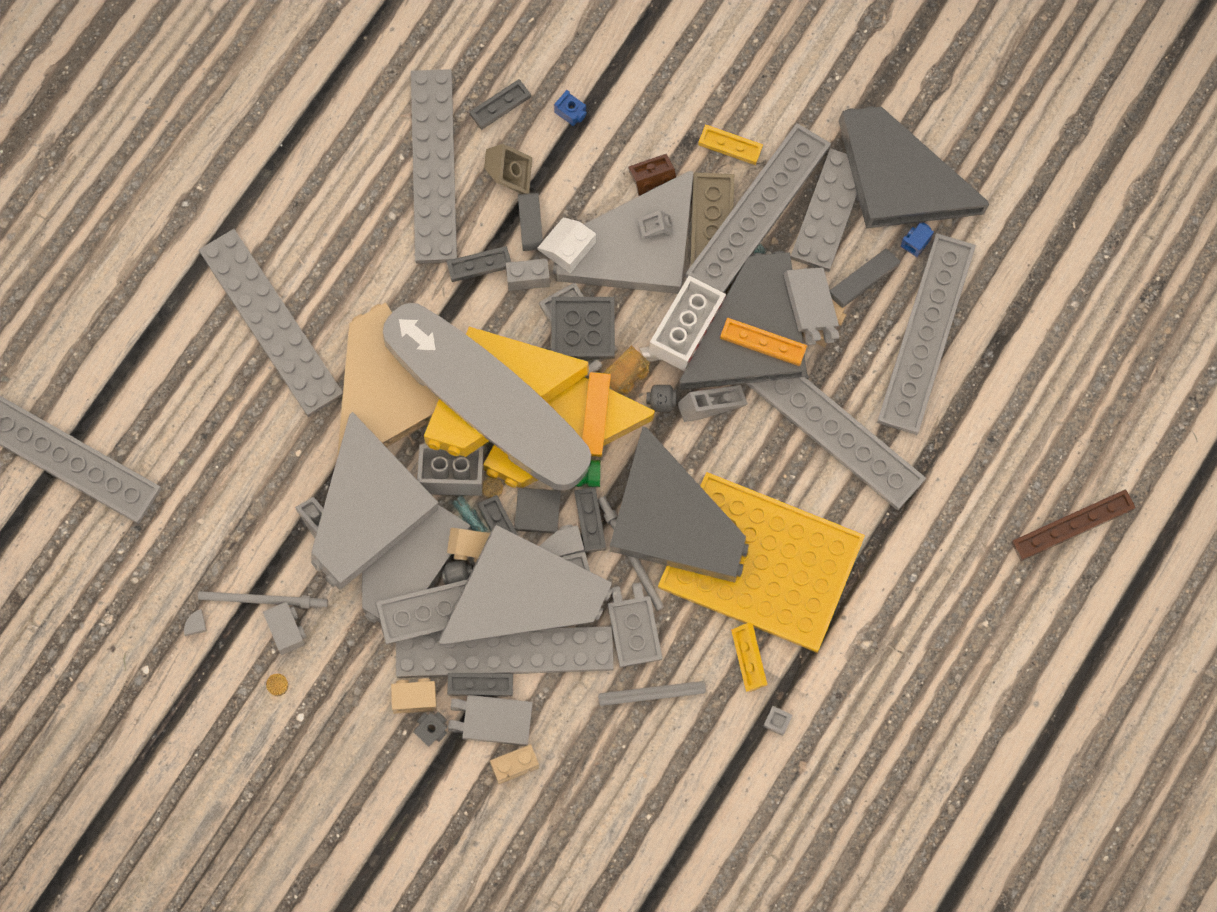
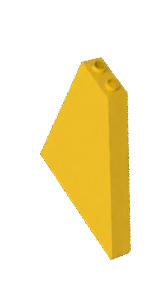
[424,326,589,457]
[483,377,655,488]

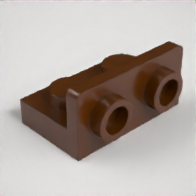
[628,153,676,196]

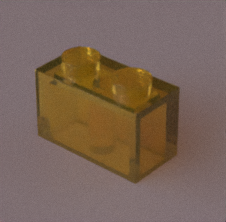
[603,345,650,395]

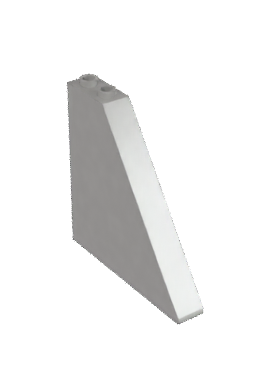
[553,171,693,294]
[311,412,438,590]
[362,505,471,623]
[437,525,613,645]

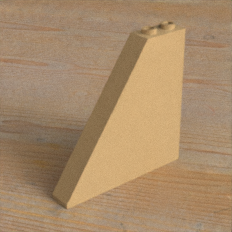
[337,302,439,458]

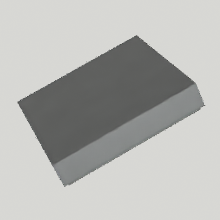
[514,488,561,534]

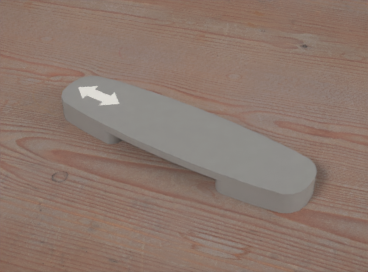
[383,303,591,491]

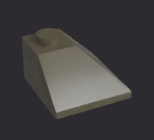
[484,144,533,194]

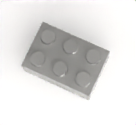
[417,444,484,496]

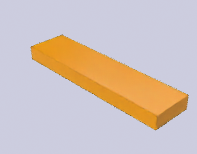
[720,318,807,366]
[582,372,611,457]

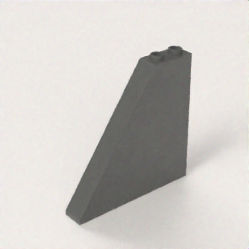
[838,106,989,229]
[679,251,807,390]
[610,427,749,583]

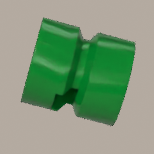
[574,460,601,487]

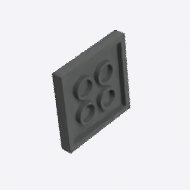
[551,297,615,359]

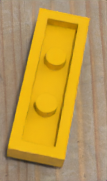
[698,124,763,165]
[731,623,767,692]

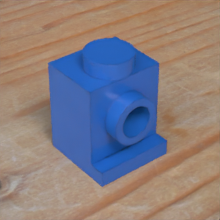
[554,90,587,126]
[900,223,934,258]

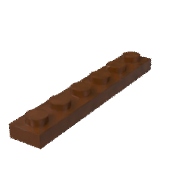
[1011,489,1136,561]

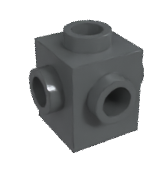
[413,711,448,747]

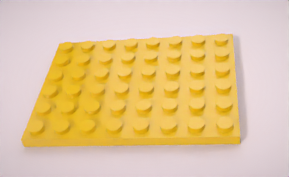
[658,472,865,653]

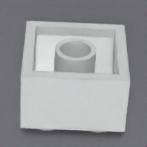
[537,217,596,273]

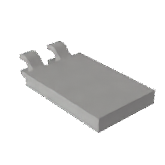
[783,267,839,345]
[608,582,663,668]
[448,695,533,746]

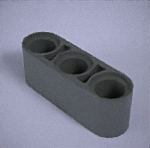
[518,193,543,251]

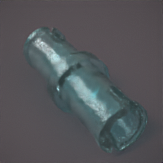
[452,495,488,532]

